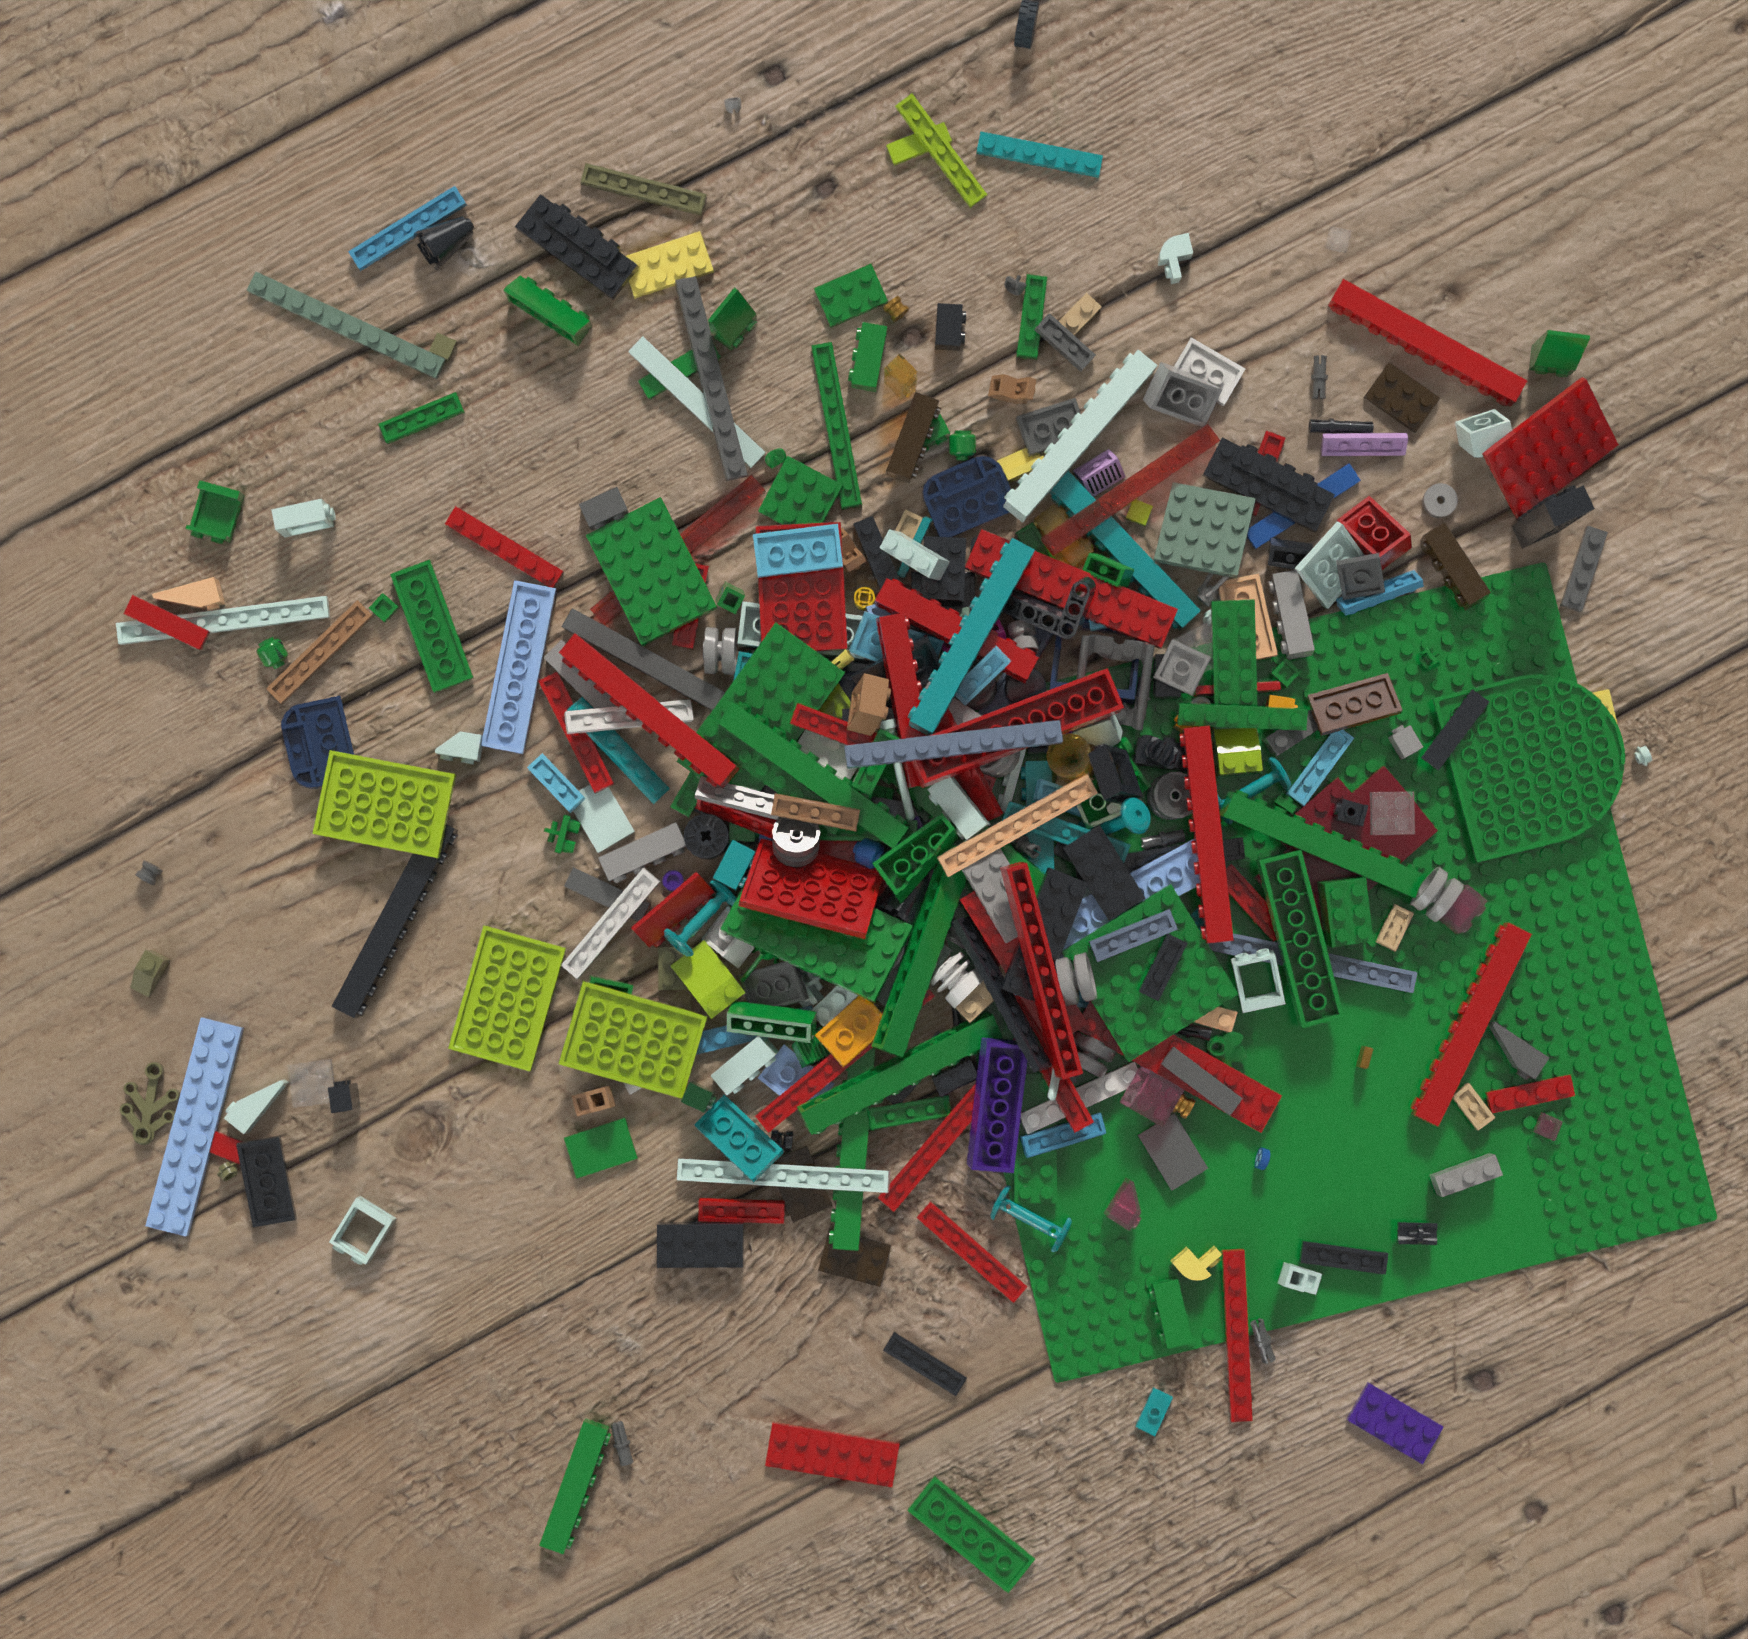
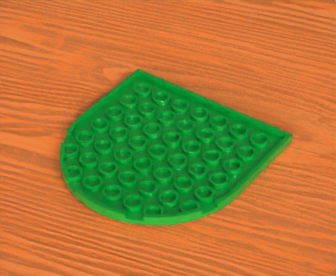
[1432,674,1625,863]

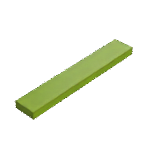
[895,93,987,208]

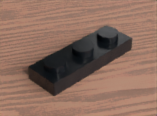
[1138,934,1188,1001]

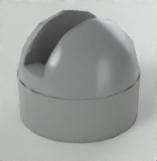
[724,97,741,114]

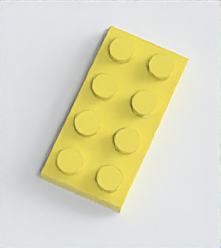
[626,231,714,299]

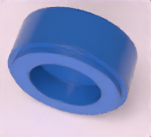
[1254,1147,1270,1170]

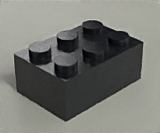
[921,536,966,606]

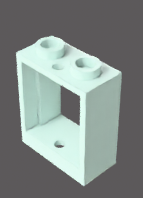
[271,499,336,537]
[1231,949,1285,1013]
[329,1196,397,1265]

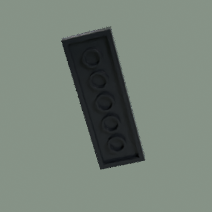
[1000,867,1089,1002]

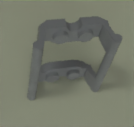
[1076,635,1155,730]

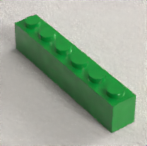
[539,1418,611,1554]

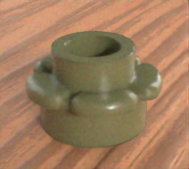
[217,1162,238,1181]

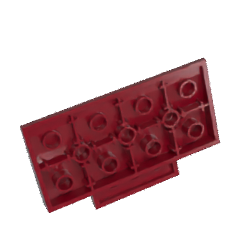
[1254,766,1438,931]

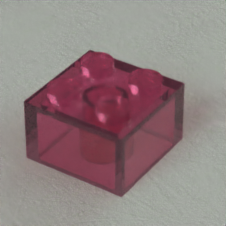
[1120,1065,1184,1127]

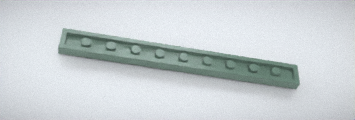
[247,272,446,379]

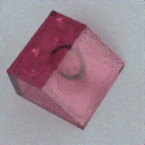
[1104,1177,1141,1231]

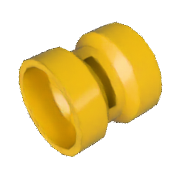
[854,587,875,611]

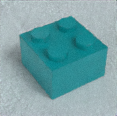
[713,840,756,891]

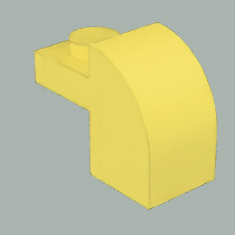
[1170,1246,1222,1280]

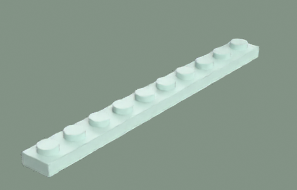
[116,596,330,645]
[677,1159,890,1193]

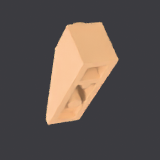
[152,577,225,611]

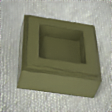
[429,332,458,361]

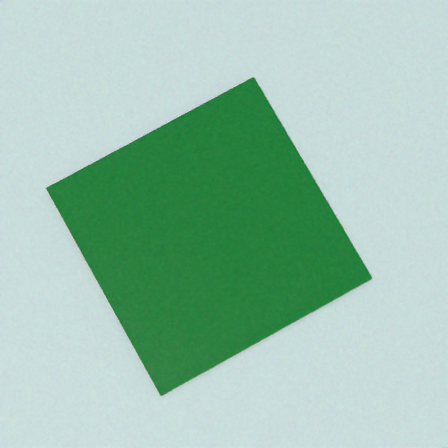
[895,562,1717,1383]

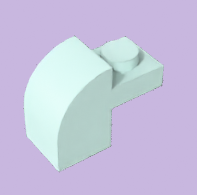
[1158,233,1193,284]
[1278,1262,1322,1295]

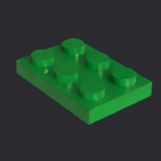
[814,264,888,328]

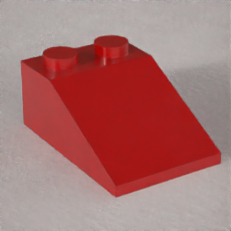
[1337,496,1412,570]

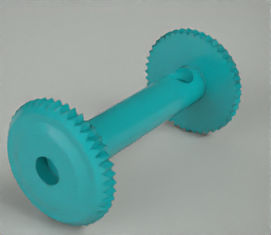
[1217,757,1291,824]
[1078,797,1151,836]
[664,880,737,957]
[990,1186,1072,1252]

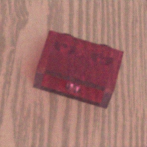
[1439,884,1487,934]

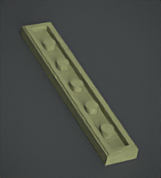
[580,163,707,216]

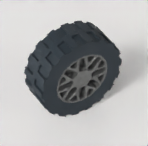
[1014,0,1039,49]

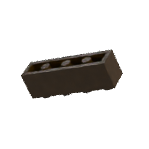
[886,392,941,483]
[1420,523,1491,611]

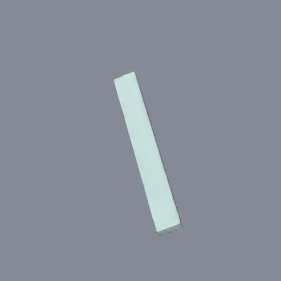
[628,336,766,468]

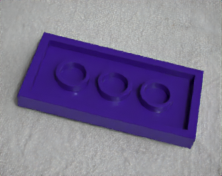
[1347,1382,1443,1464]

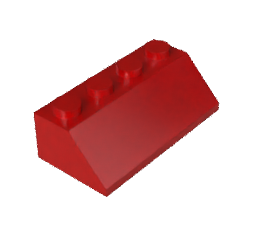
[631,872,715,948]

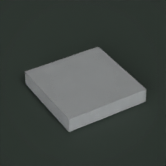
[1154,639,1211,696]

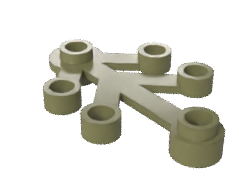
[120,1062,180,1145]

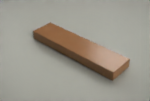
[771,793,860,831]

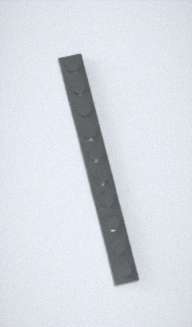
[675,276,748,481]

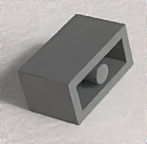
[579,487,629,531]

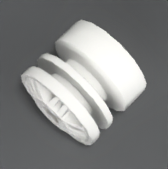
[930,952,983,1009]

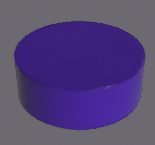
[662,870,684,892]

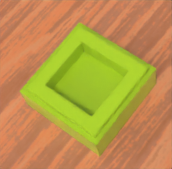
[1125,498,1153,527]

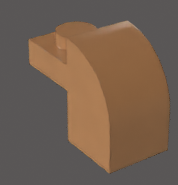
[988,374,1037,404]
[841,527,866,572]
[571,1085,616,1117]

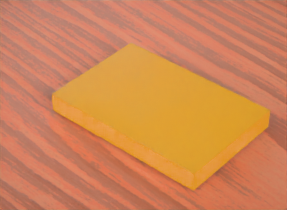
[815,996,883,1068]

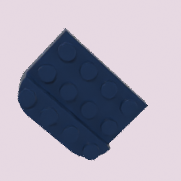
[922,456,1011,537]
[281,695,354,789]

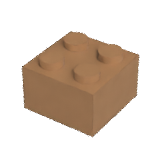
[847,673,891,736]

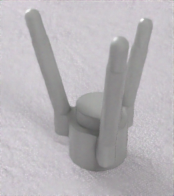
[1196,573,1229,607]

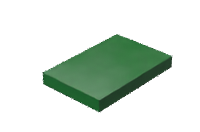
[564,1118,638,1179]

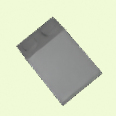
[1143,362,1222,427]

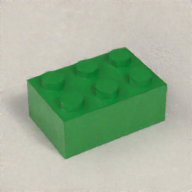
[1317,875,1374,947]

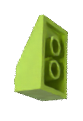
[1212,727,1263,776]
[670,940,745,1019]

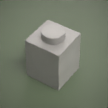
[1388,725,1423,759]

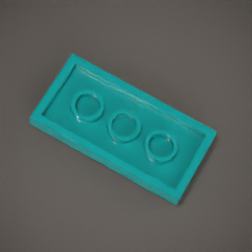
[694,1095,784,1183]

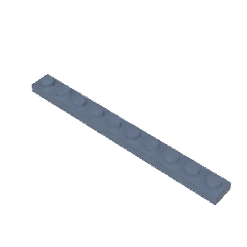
[844,720,1063,769]
[1205,933,1417,993]

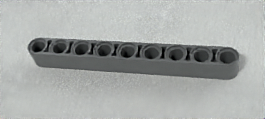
[561,609,725,711]

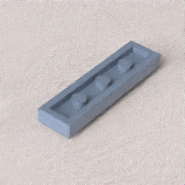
[1089,909,1178,962]

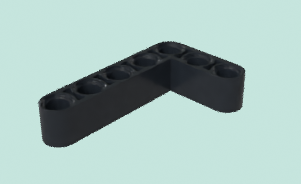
[981,577,1096,639]

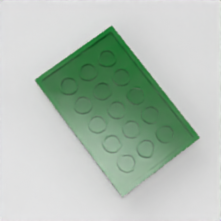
[586,497,718,647]

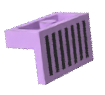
[1073,449,1126,497]

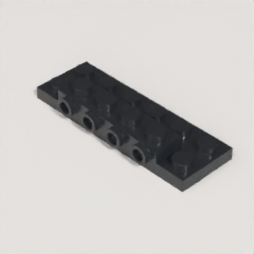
[515,194,639,300]
[1202,437,1335,533]

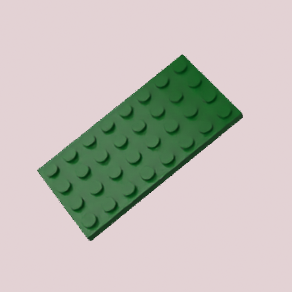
[676,622,846,791]
[720,882,913,1003]

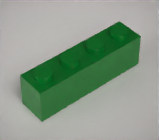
[727,1001,817,1043]

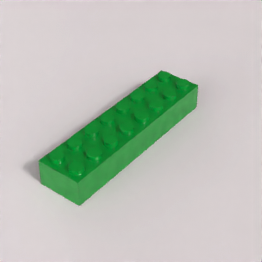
[1256,850,1344,1028]

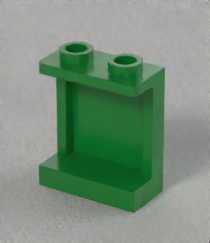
[185,480,245,545]

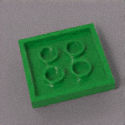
[758,456,843,525]

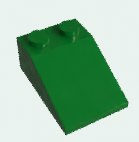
[708,287,757,351]
[1529,330,1590,377]

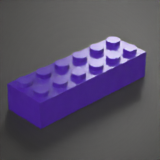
[966,1037,1027,1173]

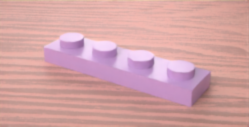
[1321,433,1408,456]

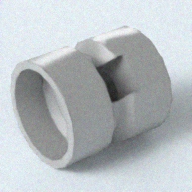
[1007,620,1039,653]

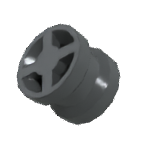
[135,860,163,885]

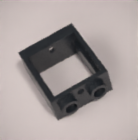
[1088,744,1143,804]

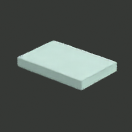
[573,785,635,853]

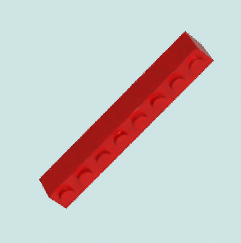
[875,578,1039,684]
[876,613,927,788]

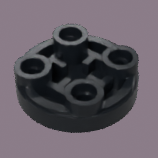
[1004,669,1047,705]

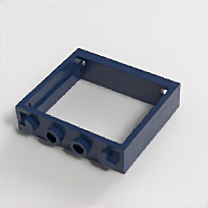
[1049,618,1139,704]

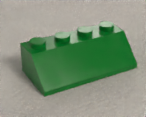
[503,275,592,347]

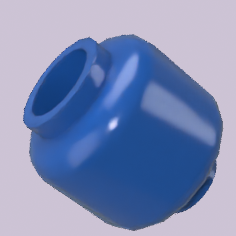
[853,838,886,869]

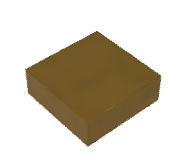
[1356,1046,1373,1069]

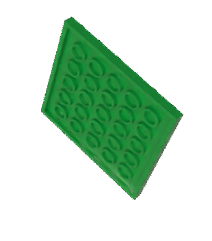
[1061,884,1238,1062]

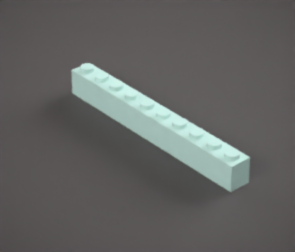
[1003,350,1158,523]

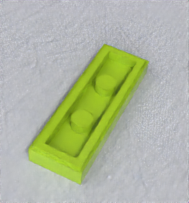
[886,122,952,166]

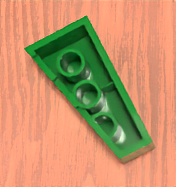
[872,813,959,904]

